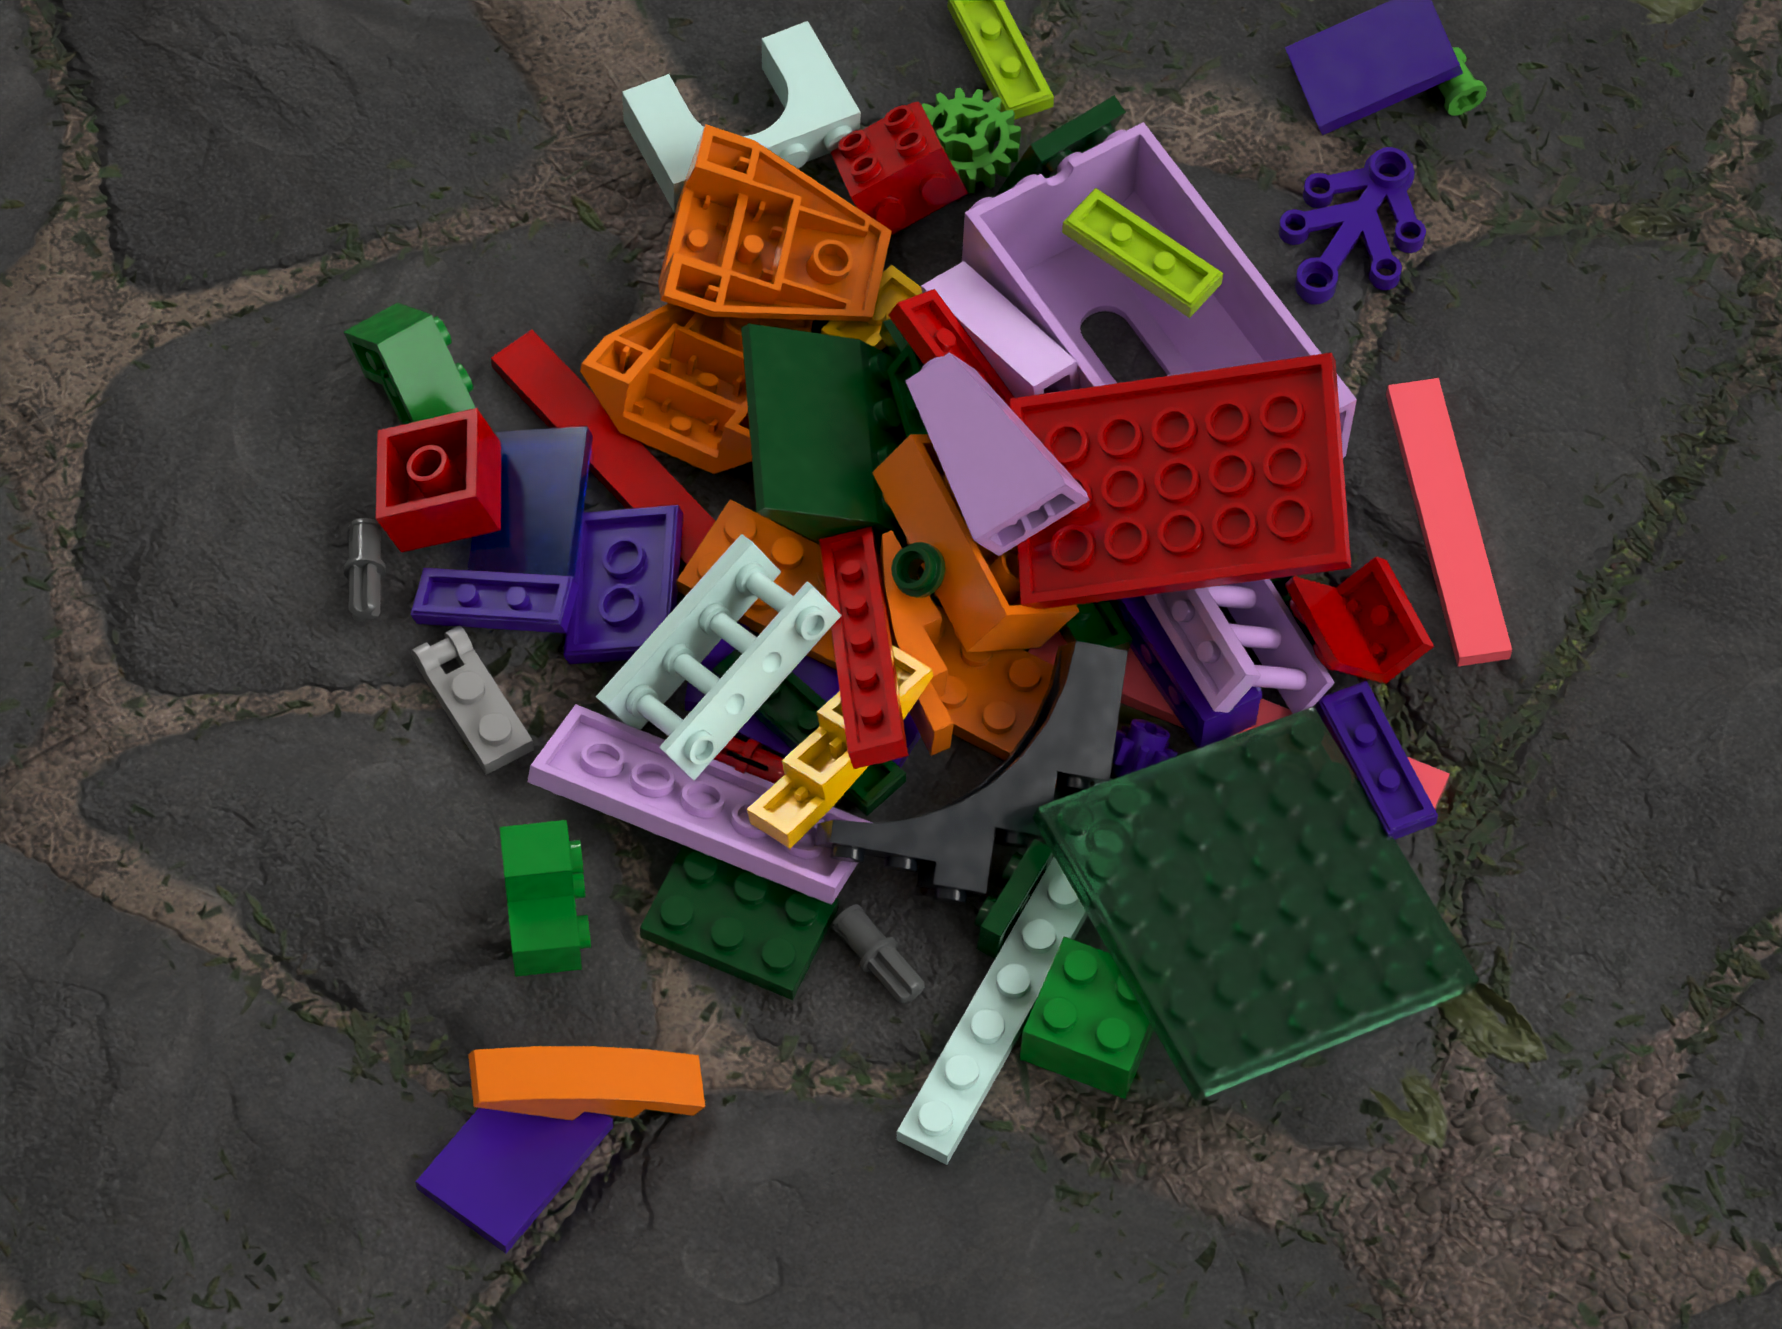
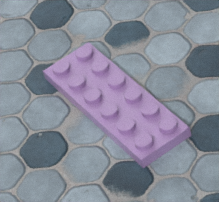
[527,704,872,905]

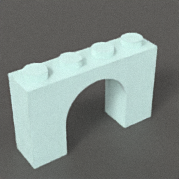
[622,21,861,213]

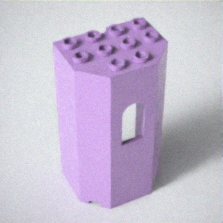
[962,122,1357,458]

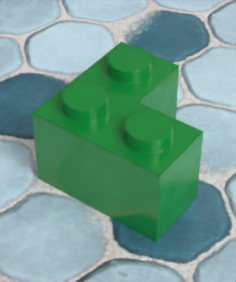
[344,302,476,425]
[499,820,591,977]

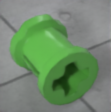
[1436,47,1487,116]

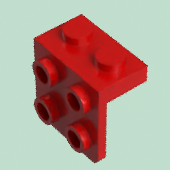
[831,102,968,235]
[1285,556,1434,684]

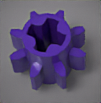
[1112,719,1178,787]

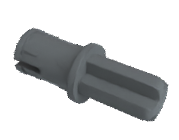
[343,518,386,622]
[832,904,925,1004]

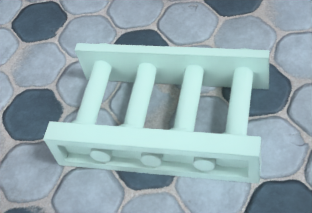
[596,534,841,781]

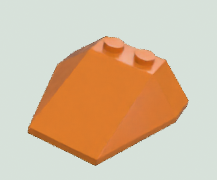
[658,124,892,322]
[580,303,813,474]

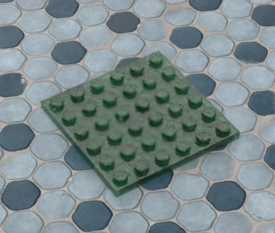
[1032,706,1479,1101]

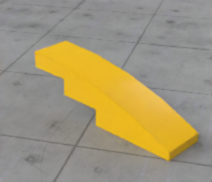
[747,645,933,849]

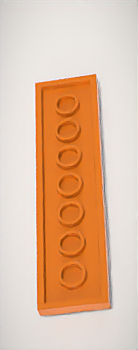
[676,499,1057,787]

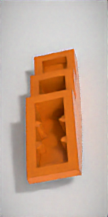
[879,530,954,756]
[468,1046,705,1121]

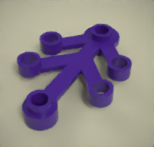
[1278,147,1426,305]

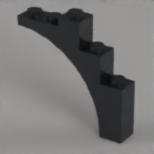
[814,641,1128,904]

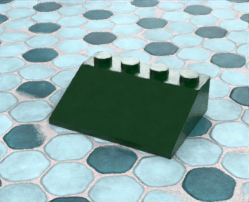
[741,323,907,557]

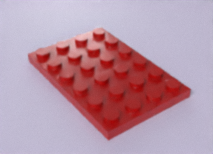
[1010,353,1351,610]

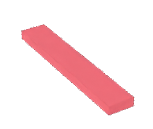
[1386,378,1512,667]

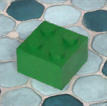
[1020,936,1169,1099]

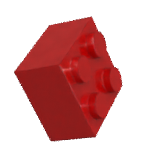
[376,408,501,553]

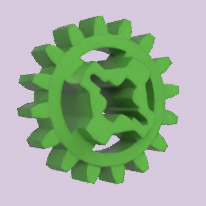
[922,88,1021,193]

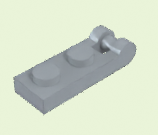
[411,625,534,775]

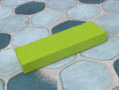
[947,0,1054,120]
[1062,188,1223,318]

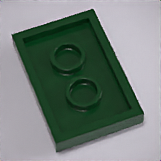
[995,95,1126,197]
[640,845,839,1000]

